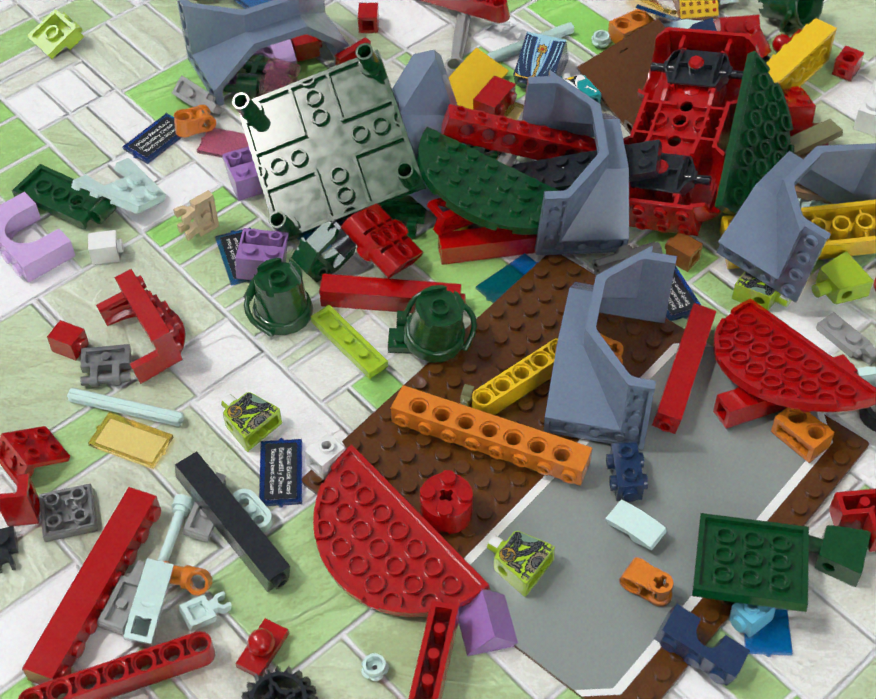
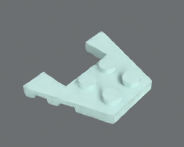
[71,158,166,214]

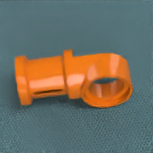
[164,561,213,595]

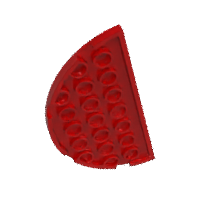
[714,299,876,412]
[313,444,490,617]

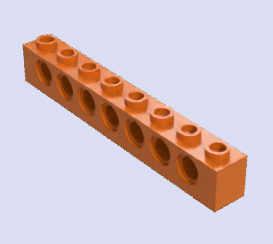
[391,385,593,486]

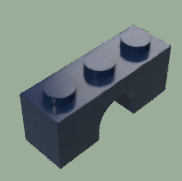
[654,604,750,686]

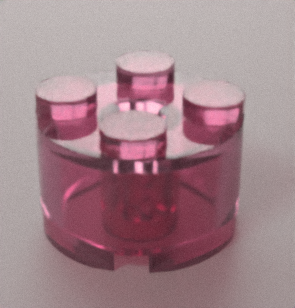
[259,57,300,95]

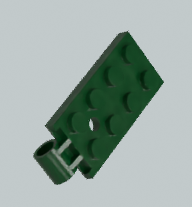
[12,164,116,229]

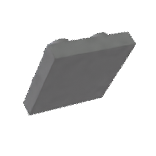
[39,483,98,542]

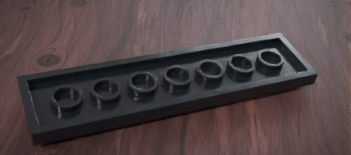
[511,139,662,191]

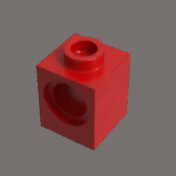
[832,45,865,82]

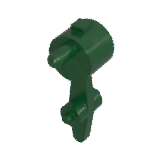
[223,54,271,99]

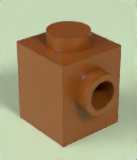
[665,233,703,272]

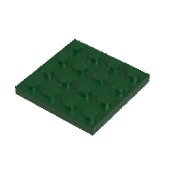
[692,513,809,612]

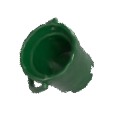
[758,0,824,33]
[243,258,313,337]
[401,285,477,363]

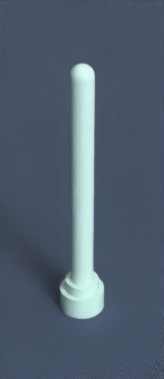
[157,494,195,562]

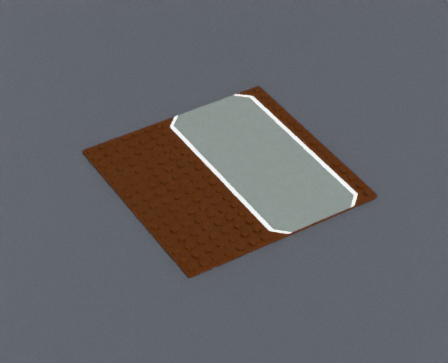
[302,254,869,699]

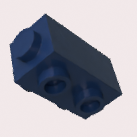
[606,442,648,502]

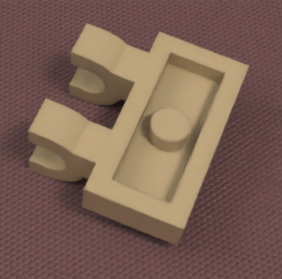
[173,190,219,241]

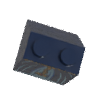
[513,32,569,88]

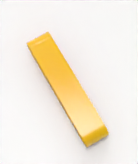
[472,339,558,415]

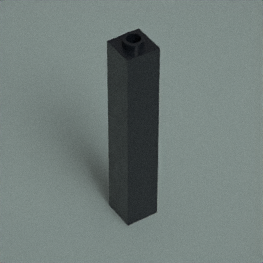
[175,451,290,592]

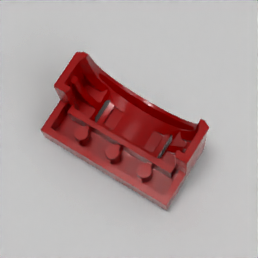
[96,269,186,384]

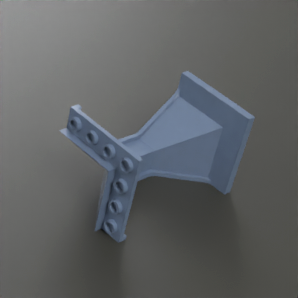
[177,0,350,106]
[522,70,629,255]
[717,143,876,303]
[544,246,677,450]

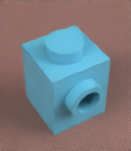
[729,603,775,639]

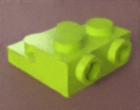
[27,9,84,59]

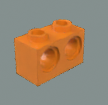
[608,7,655,44]
[771,407,835,463]

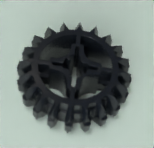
[241,665,318,699]

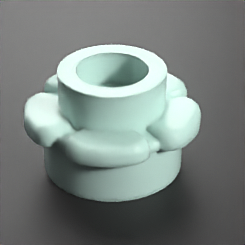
[591,30,611,48]
[361,653,389,681]

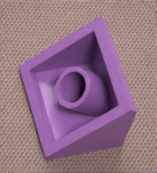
[459,589,518,656]

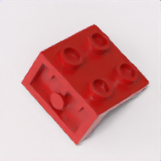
[0,426,70,485]

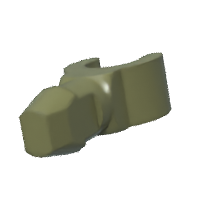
[460,384,474,407]

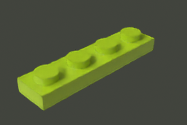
[311,305,388,379]

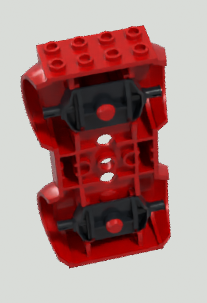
[623,27,760,236]

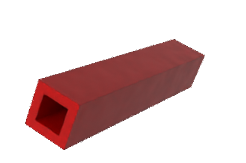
[438,227,537,265]
[319,274,466,313]
[651,303,717,434]
[713,354,858,429]

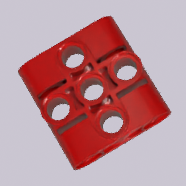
[340,203,424,279]

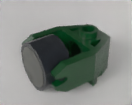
[291,220,356,282]

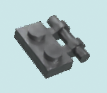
[80,344,131,388]

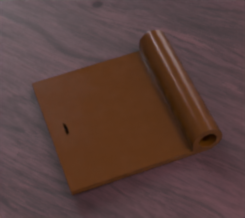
[577,19,691,134]

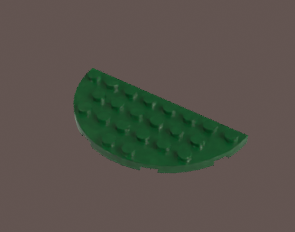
[715,51,795,216]
[417,127,559,235]

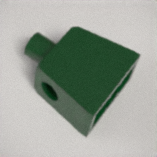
[809,525,871,587]

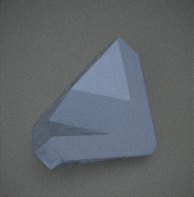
[392,50,466,216]

